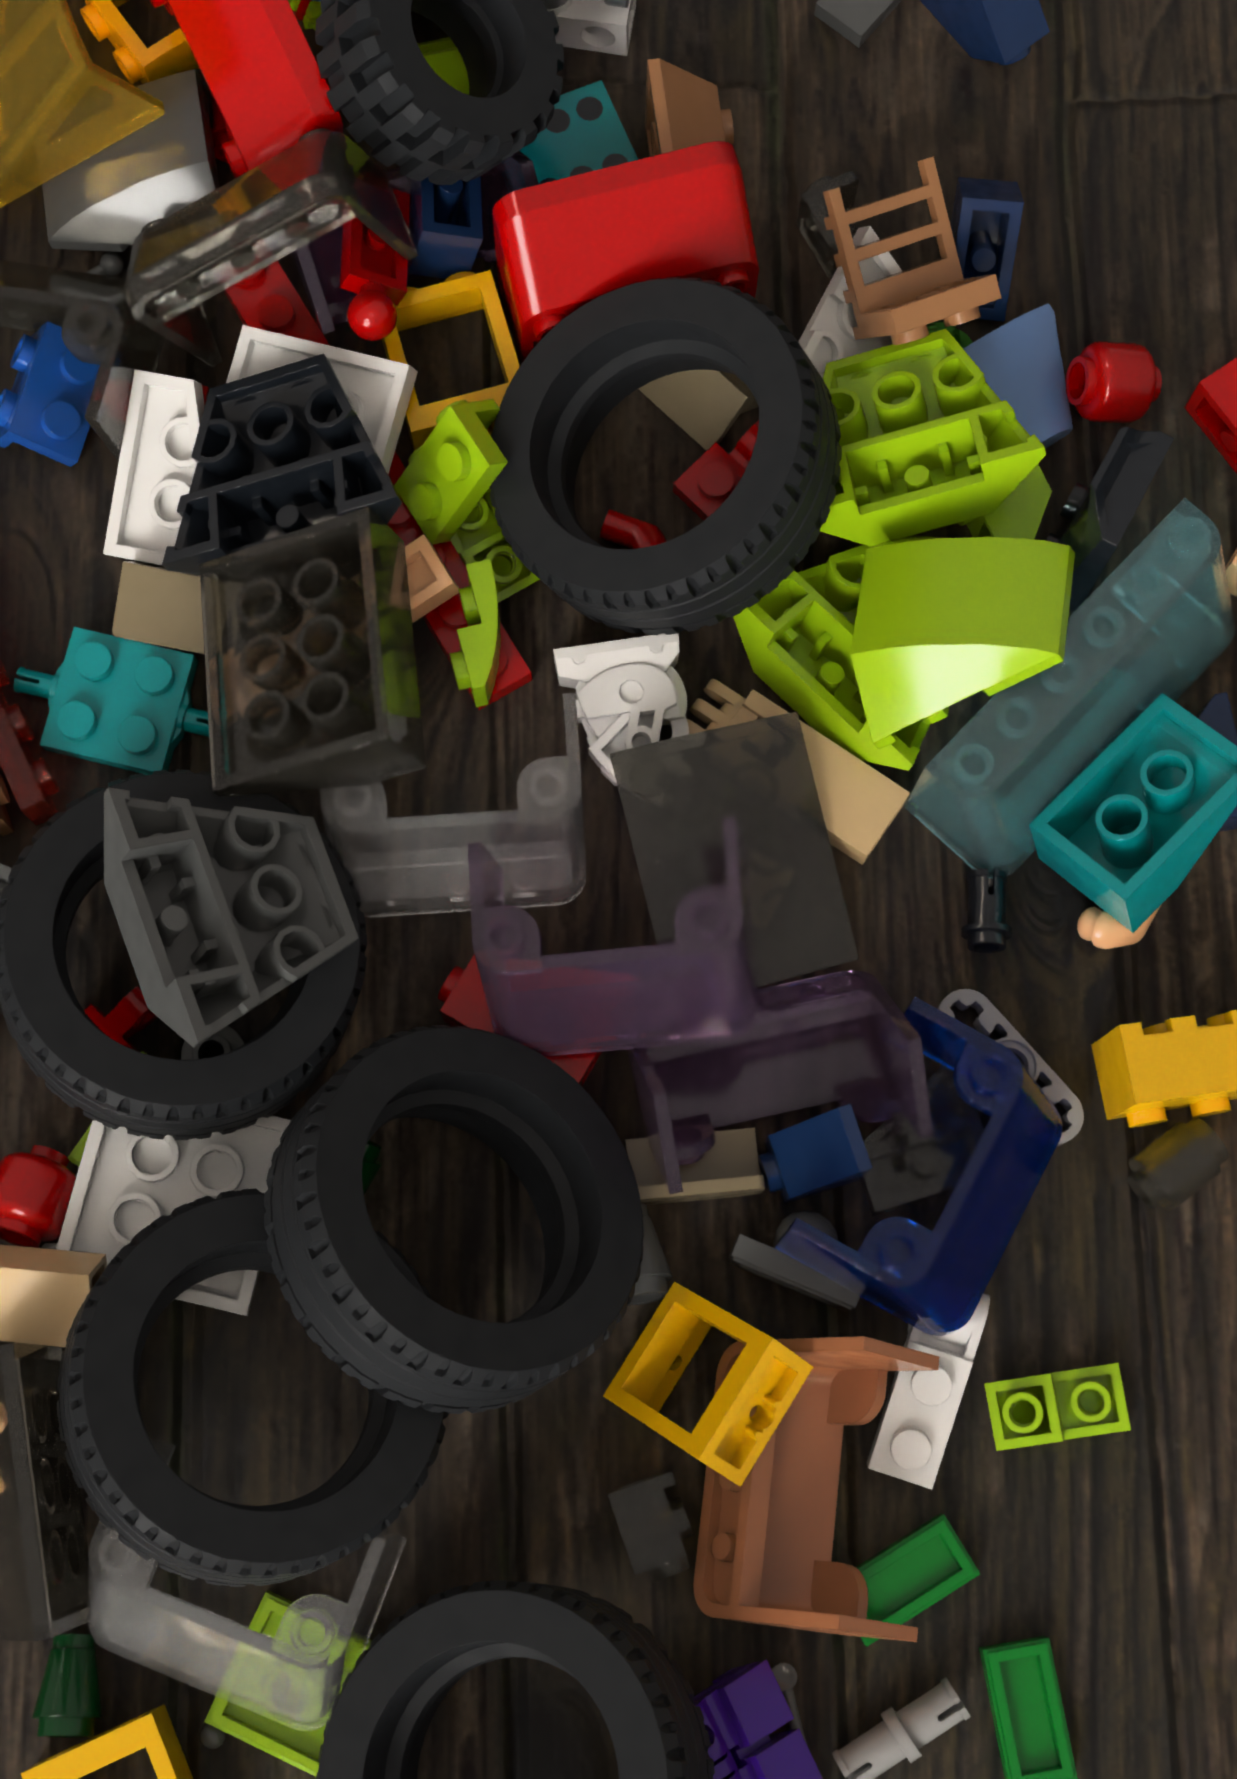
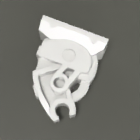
[553,633,692,809]

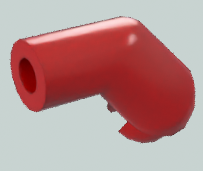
[600,509,667,549]

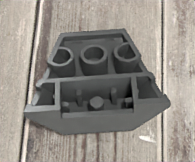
[39,68,234,257]
[104,787,359,1048]

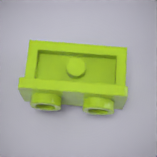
[394,399,508,545]

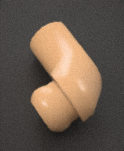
[1077,904,1162,950]

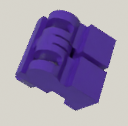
[693,1659,823,1779]

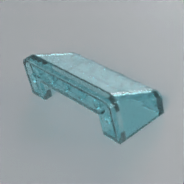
[904,497,1235,878]

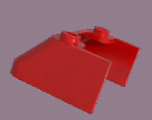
[150,0,343,209]
[492,141,759,364]

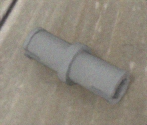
[831,1677,971,1779]

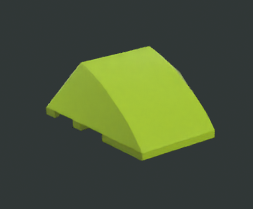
[819,329,1046,547]
[850,535,1075,750]
[733,545,931,771]

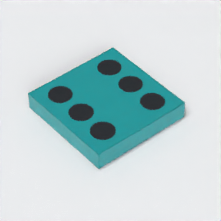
[506,80,638,189]

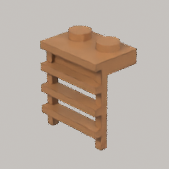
[823,156,1001,345]

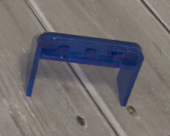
[775,997,1062,1336]

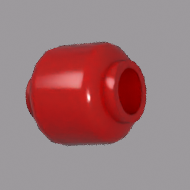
[1065,341,1162,423]
[0,1145,77,1248]

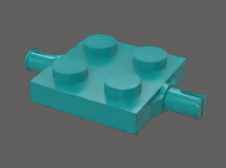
[14,627,227,775]

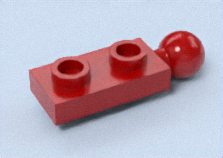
[340,175,410,341]

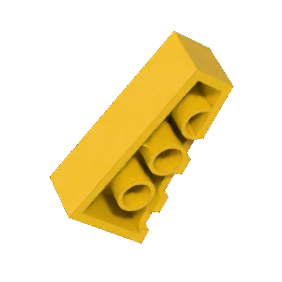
[1091,1010,1237,1128]

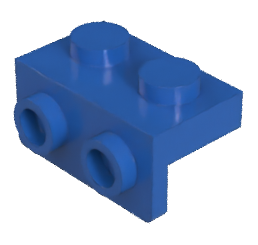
[0,321,115,467]

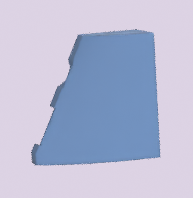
[963,303,1073,449]

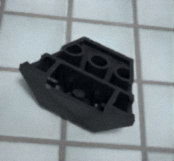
[162,353,402,583]

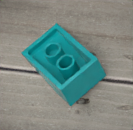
[1029,693,1237,933]

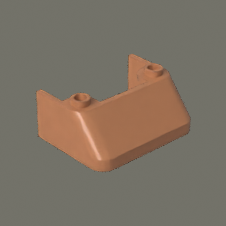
[693,1336,939,1642]

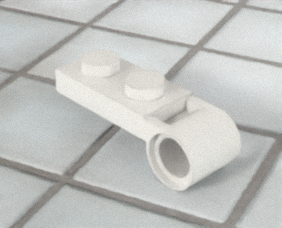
[867,1275,990,1490]

